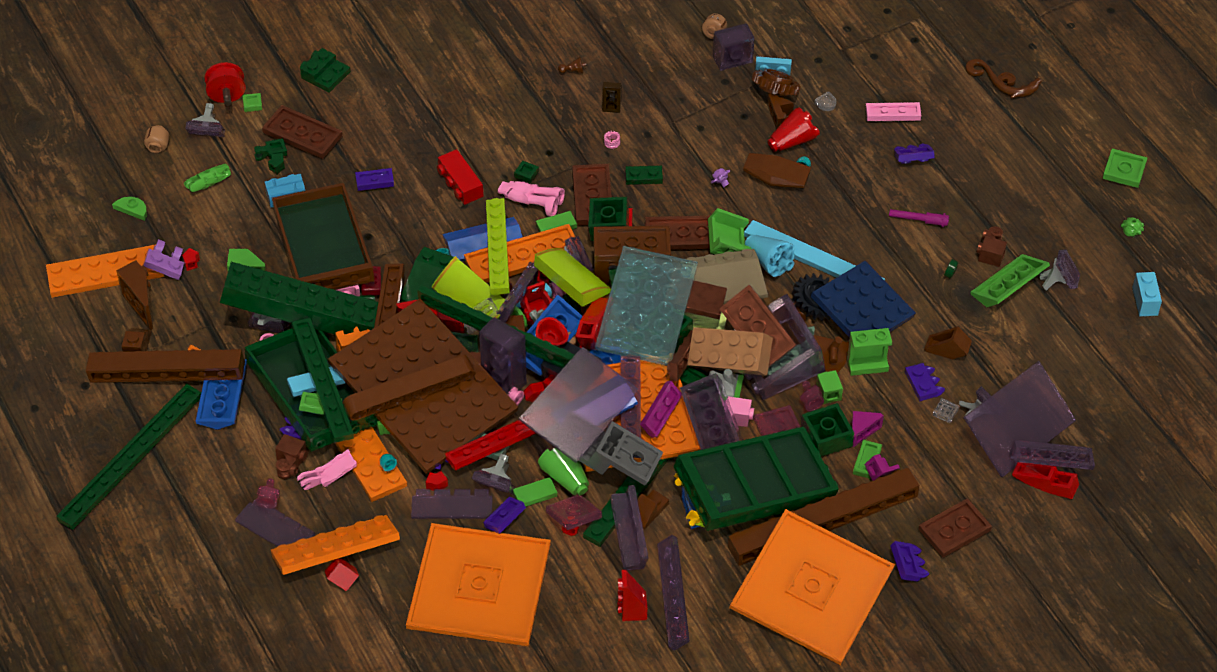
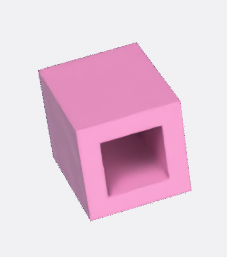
[724,396,754,427]

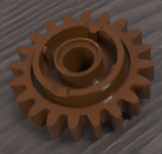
[752,69,801,96]

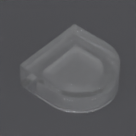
[815,91,836,111]

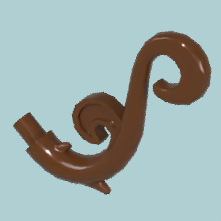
[965,59,1042,98]

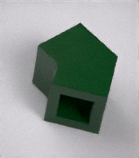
[268,153,285,175]

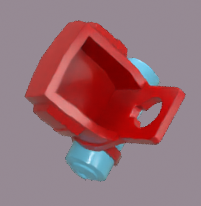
[510,281,553,326]

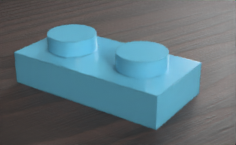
[755,56,792,75]

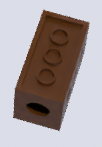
[594,226,671,285]

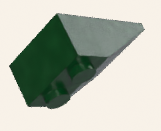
[400,247,454,302]

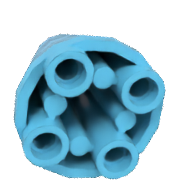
[745,235,795,277]

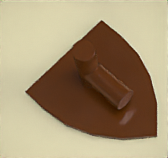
[812,335,849,373]

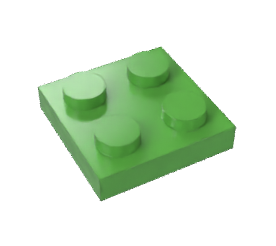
[1103,149,1147,188]

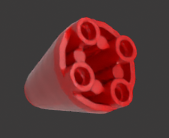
[767,107,820,152]

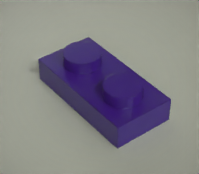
[355,168,394,191]
[483,497,526,534]

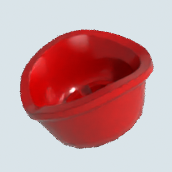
[535,317,569,347]

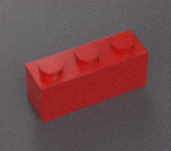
[437,149,484,205]

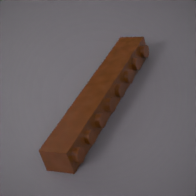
[86,349,245,383]

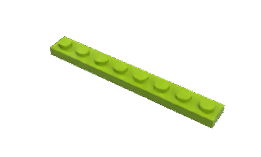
[486,198,510,295]

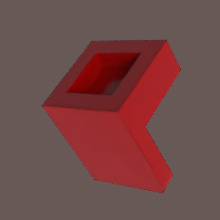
[325,558,359,591]

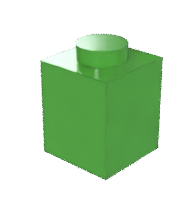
[816,370,843,404]

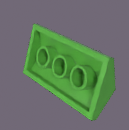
[971,254,1050,307]

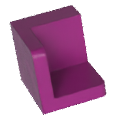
[864,454,900,481]

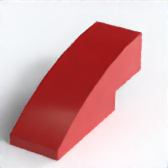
[1012,459,1079,499]

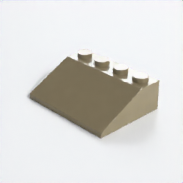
[681,249,768,304]

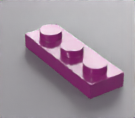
[640,381,682,438]

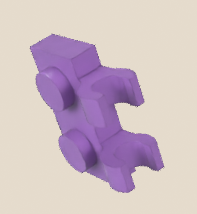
[143,239,184,280]

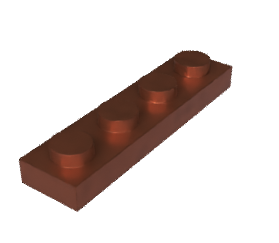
[667,330,693,381]

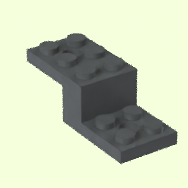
[551,411,663,486]

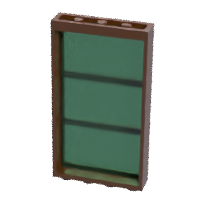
[272,183,374,290]

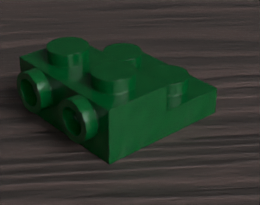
[300,48,351,93]

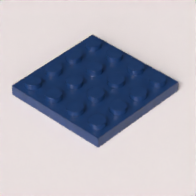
[811,261,916,337]

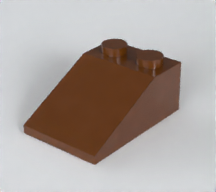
[116,260,153,330]

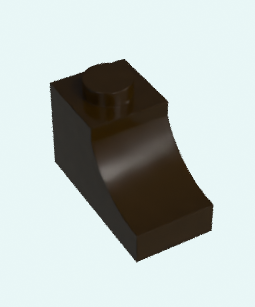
[602,82,622,113]

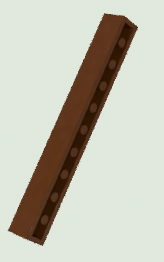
[728,468,920,566]

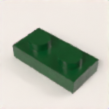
[625,165,663,185]

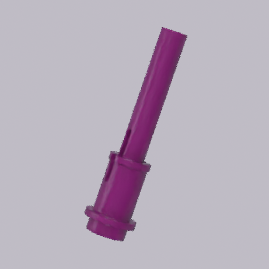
[889,209,949,228]

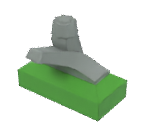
[709,369,744,408]

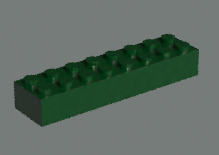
[220,262,379,334]

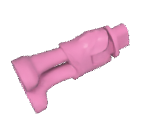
[498,181,565,217]

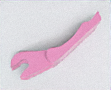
[297,449,357,490]

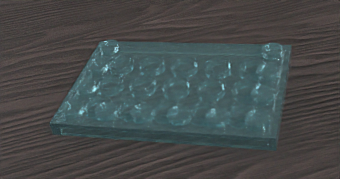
[595,246,698,366]

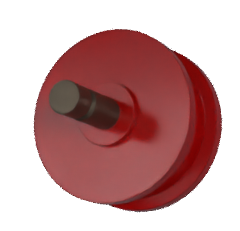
[204,62,246,106]

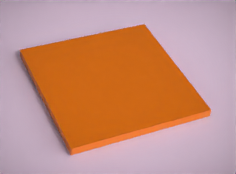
[729,509,895,666]
[406,523,551,646]

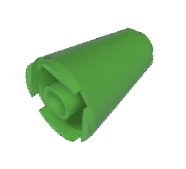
[538,447,589,496]

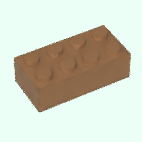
[688,327,773,376]

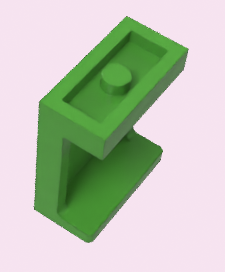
[708,208,752,255]
[847,328,892,376]

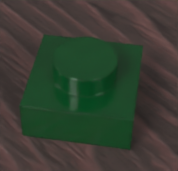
[514,161,539,183]

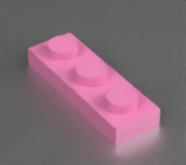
[866,102,921,121]

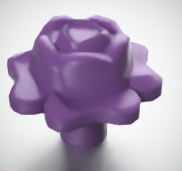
[711,168,730,188]

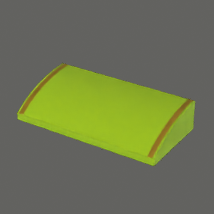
[534,248,612,307]
[432,256,512,320]

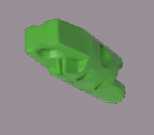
[184,164,231,192]

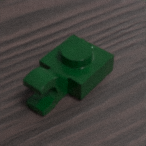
[254,138,287,161]

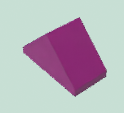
[851,411,884,447]

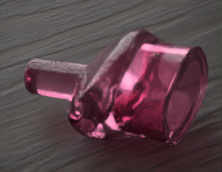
[799,381,824,412]
[256,478,280,509]

